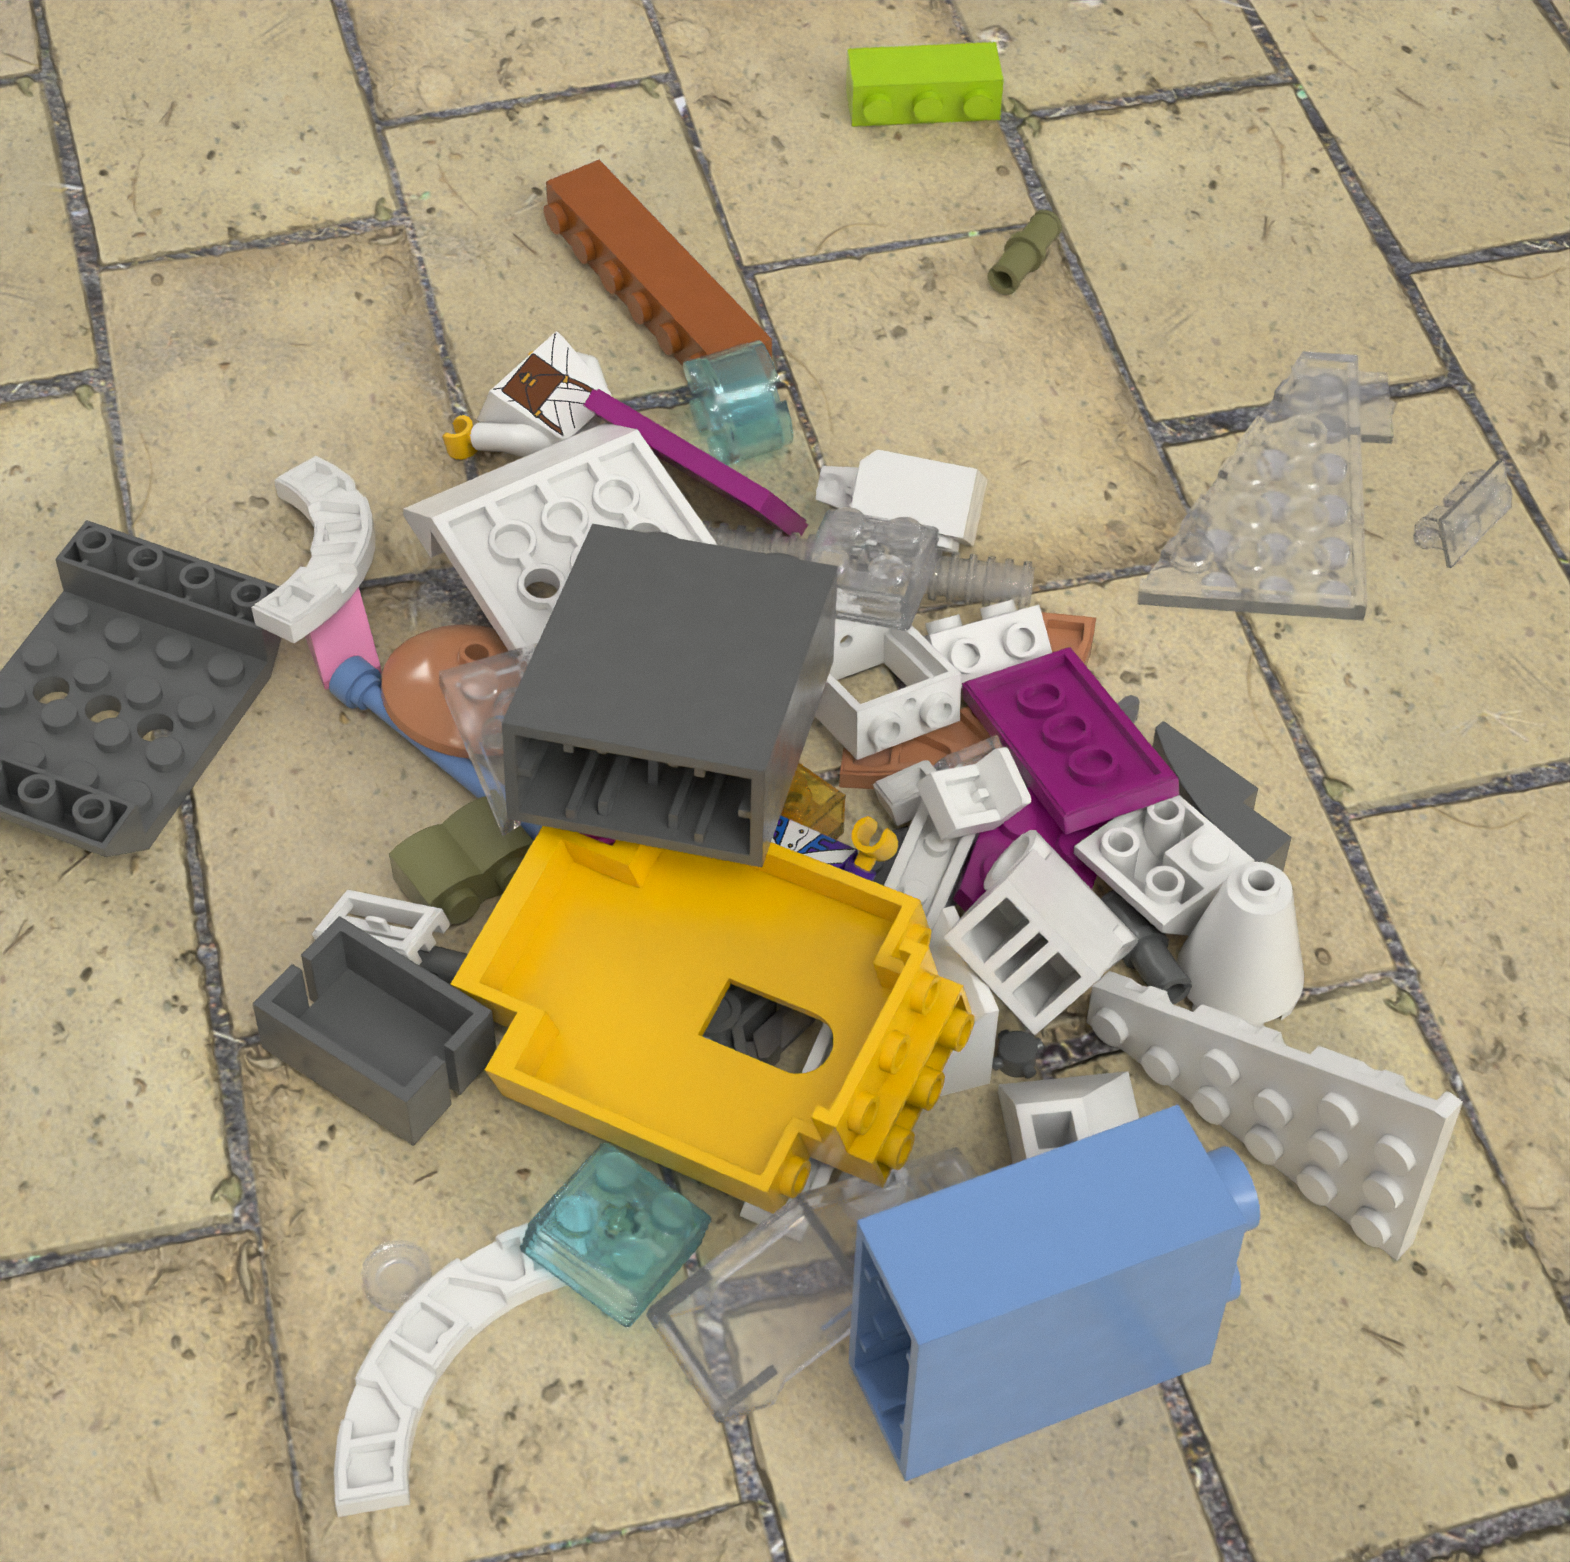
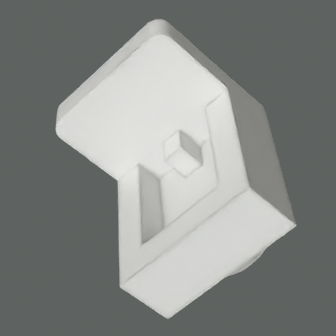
[916,747,1031,840]

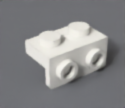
[923,599,1052,688]

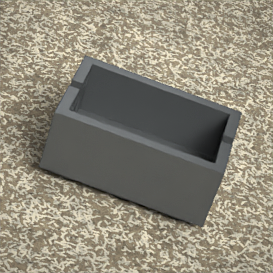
[252,916,497,1146]

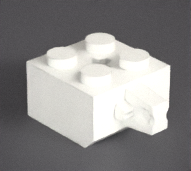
[816,449,987,554]

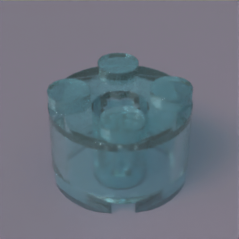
[683,340,793,466]

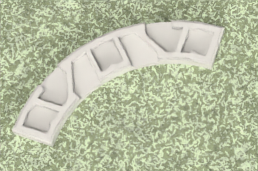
[251,456,375,643]
[334,1209,591,1517]

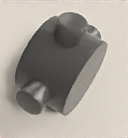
[992,1029,1044,1079]

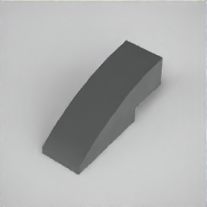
[1152,721,1292,872]

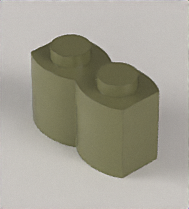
[389,794,533,924]

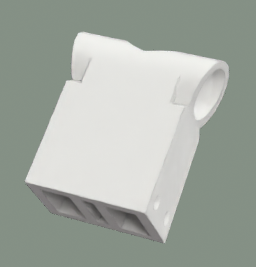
[943,830,1138,1035]

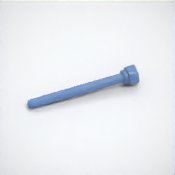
[329,656,542,841]

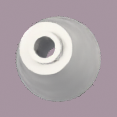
[1177,862,1304,1027]

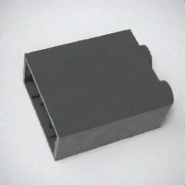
[502,523,838,867]

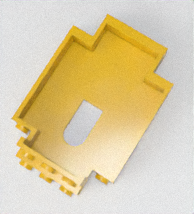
[451,826,974,1216]

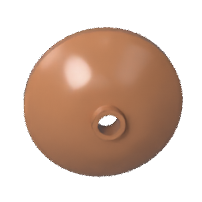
[381,624,523,759]

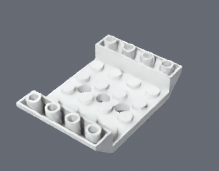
[403,423,718,674]

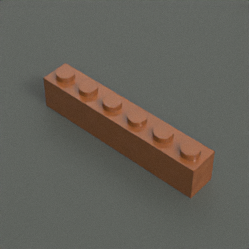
[544,159,772,404]

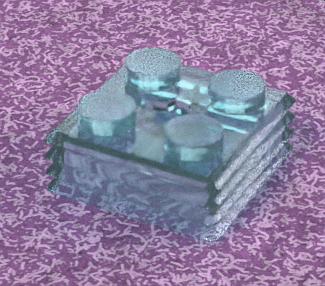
[520,1142,712,1327]

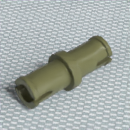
[988,209,1062,295]

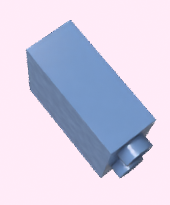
[848,1104,1260,1482]

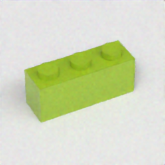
[846,42,1004,127]

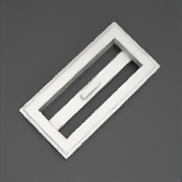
[312,890,451,965]

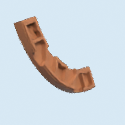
[839,612,1097,789]

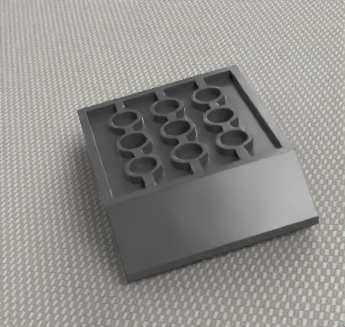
[0,520,282,857]

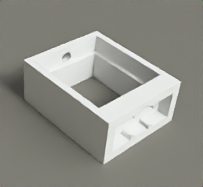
[815,599,961,760]

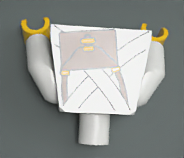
[442,331,612,460]

